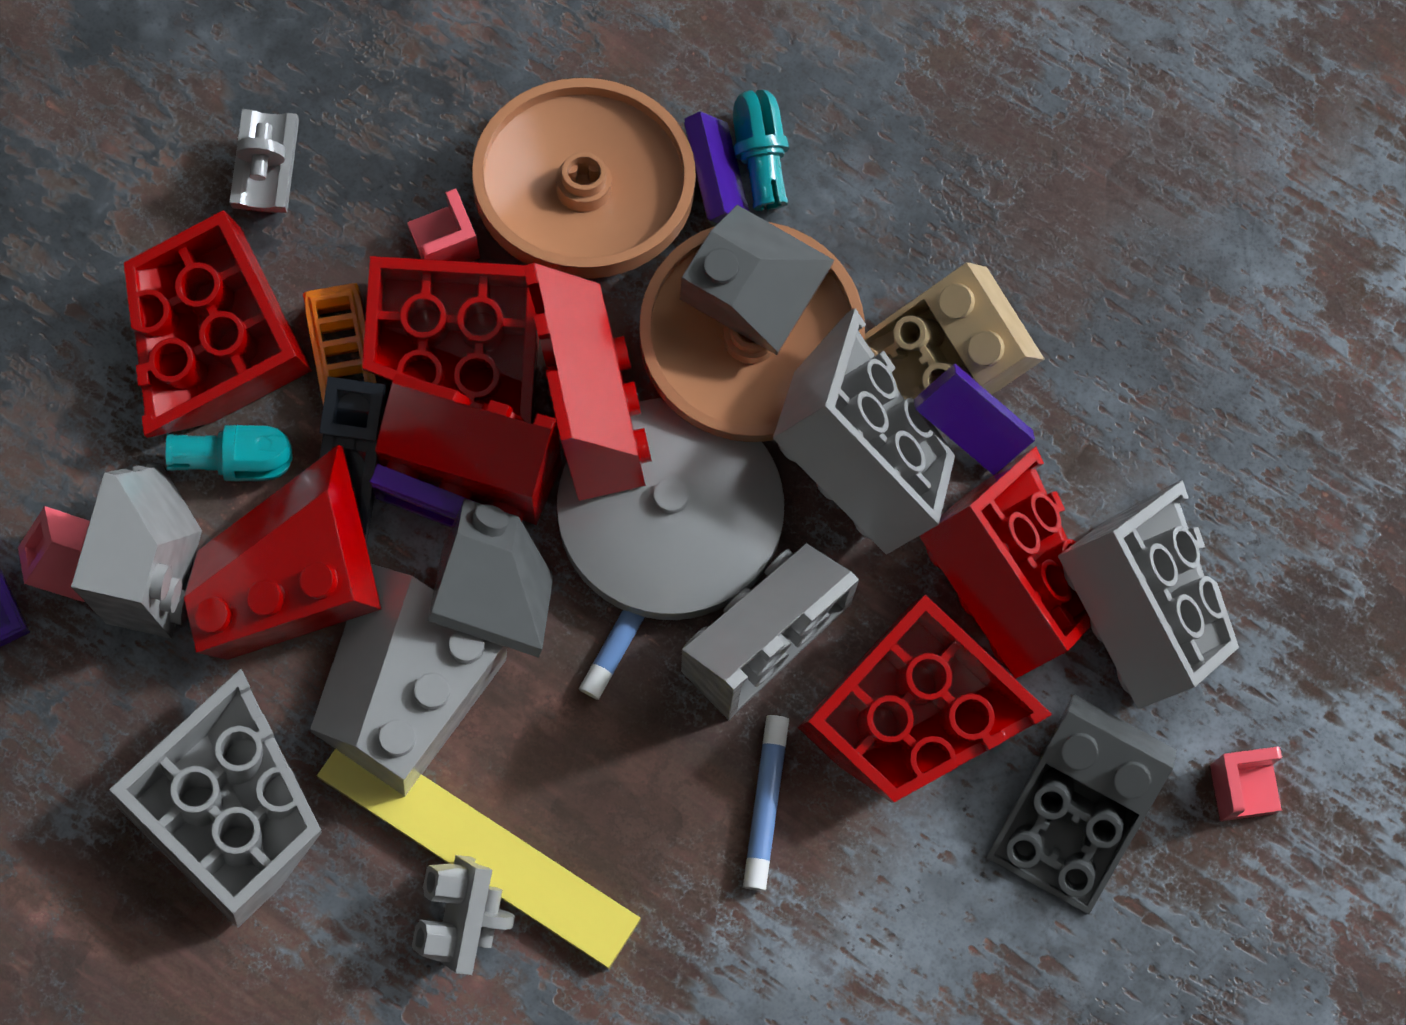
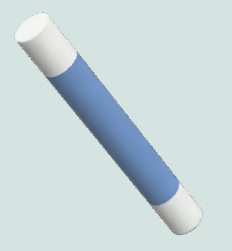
[579,610,645,700]
[743,715,789,891]

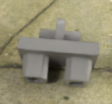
[230,109,299,213]
[412,855,515,975]

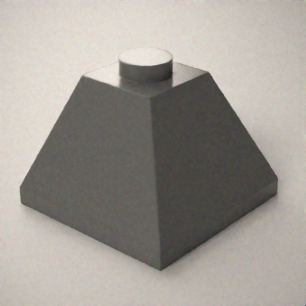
[680,205,834,355]
[428,498,553,658]

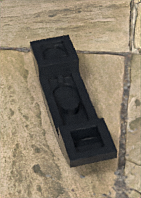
[320,377,386,546]

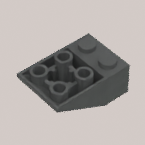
[986,694,1177,914]

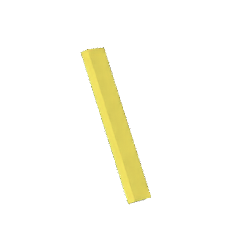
[317,749,641,969]

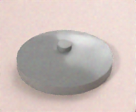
[557,398,784,620]

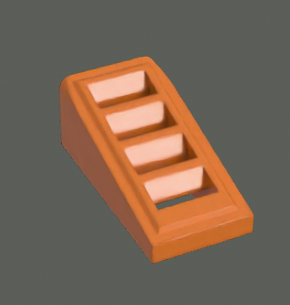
[303,283,377,405]

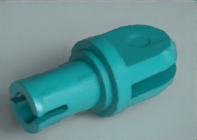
[733,90,789,211]
[165,425,293,481]

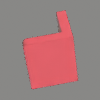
[407,188,480,262]
[18,506,90,602]
[1210,747,1282,821]

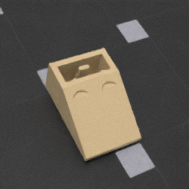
[865,262,1044,399]

